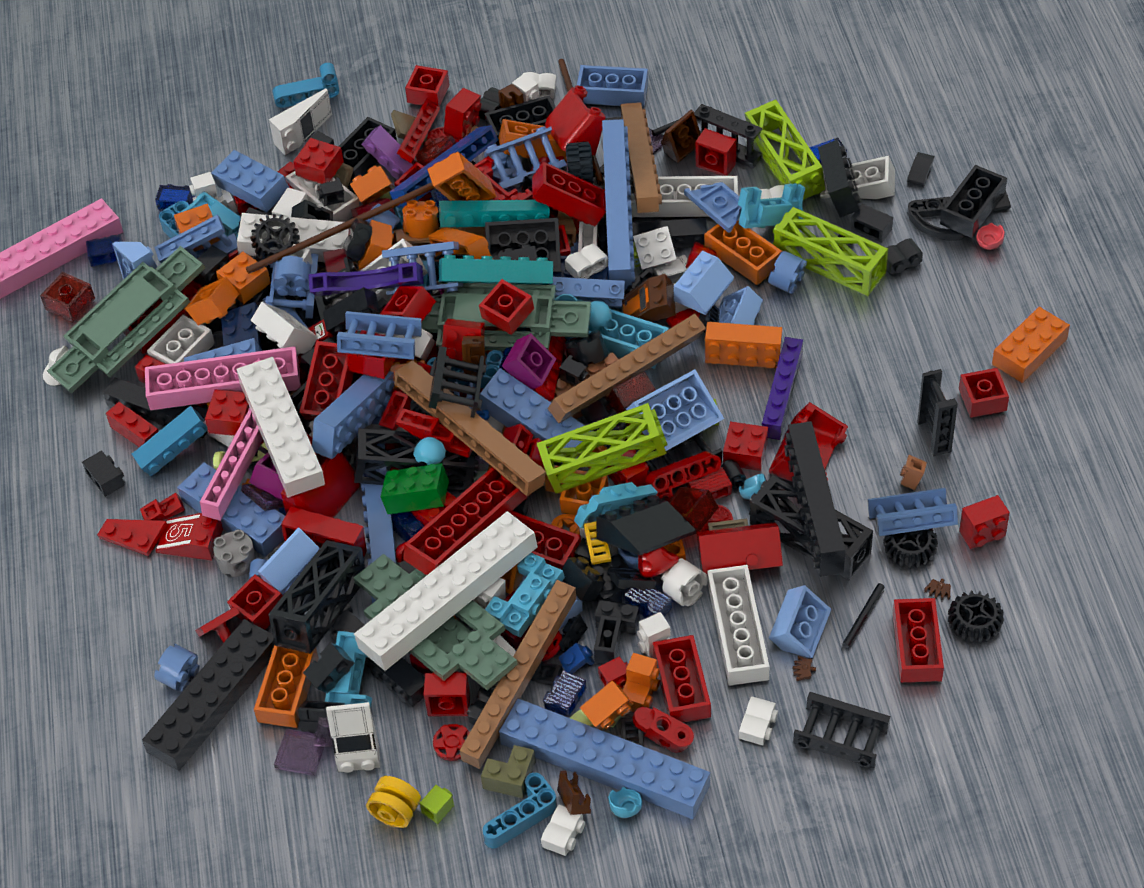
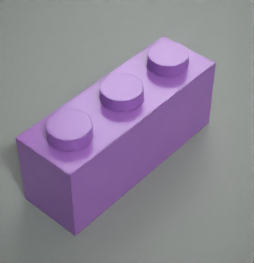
[361,125,417,180]

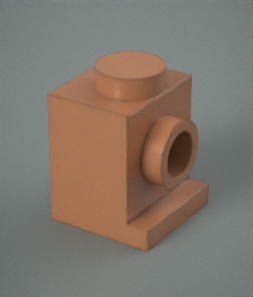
[900,455,927,490]

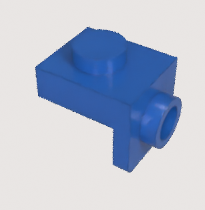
[558,643,595,675]

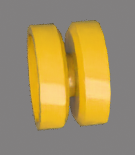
[366,776,421,828]

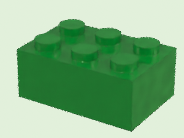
[380,463,449,514]

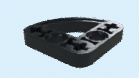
[907,197,965,241]

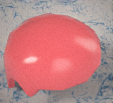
[976,223,1005,250]

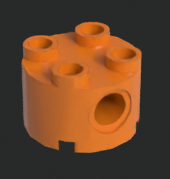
[402,199,439,239]

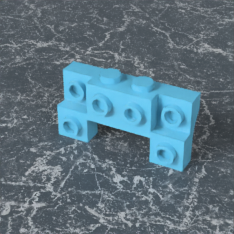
[738,183,805,228]
[181,191,241,238]
[574,482,658,528]
[485,553,565,638]
[325,631,372,708]

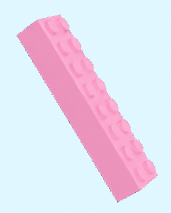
[0,198,123,299]
[145,347,301,410]

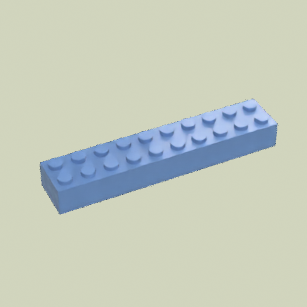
[602,119,635,289]
[499,699,710,820]

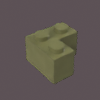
[481,745,536,798]

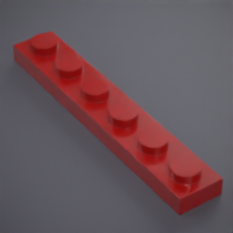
[397,99,440,163]
[535,336,566,401]

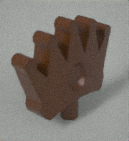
[924,579,951,600]
[792,656,816,681]

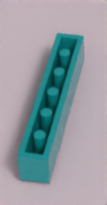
[439,200,550,227]
[439,255,553,285]

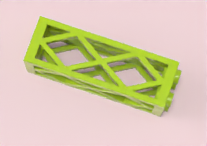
[745,99,825,200]
[773,207,888,296]
[537,403,668,493]

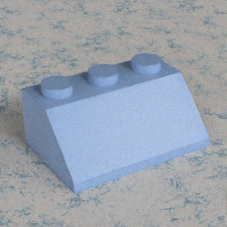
[112,242,157,280]
[674,251,734,315]
[718,286,763,325]
[258,527,320,595]
[769,585,831,658]

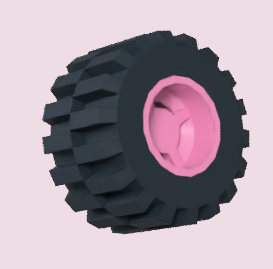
[566,142,594,184]

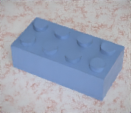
[577,65,648,107]
[211,150,289,213]

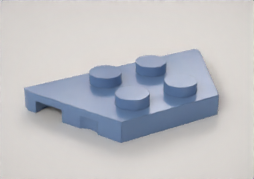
[684,182,742,233]

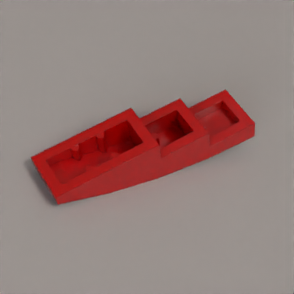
[378,362,432,431]
[395,408,473,458]

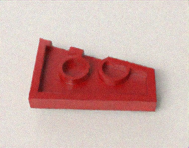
[97,519,168,557]

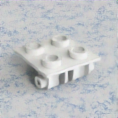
[633,226,677,270]

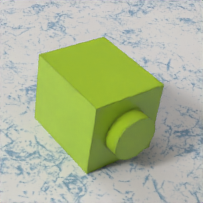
[419,785,454,824]

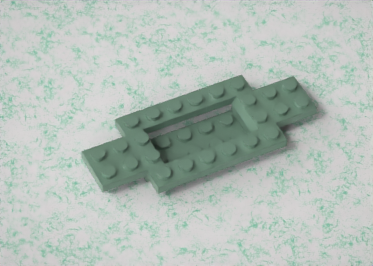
[47,246,205,394]
[422,283,591,351]
[354,554,518,690]

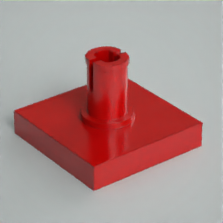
[195,606,239,643]

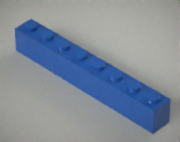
[389,125,498,208]

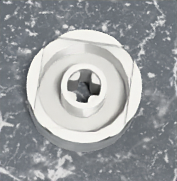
[661,558,708,607]

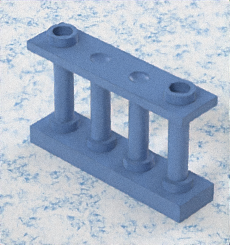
[484,126,567,191]
[154,215,238,264]
[382,241,463,295]
[266,253,318,318]
[550,277,625,308]
[337,311,422,360]
[867,488,958,536]

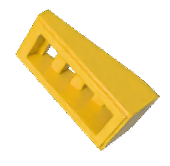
[584,521,611,565]

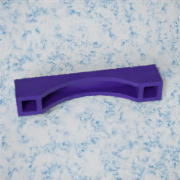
[309,262,424,296]
[762,337,803,440]

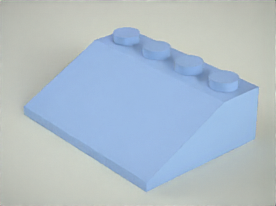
[626,369,724,451]

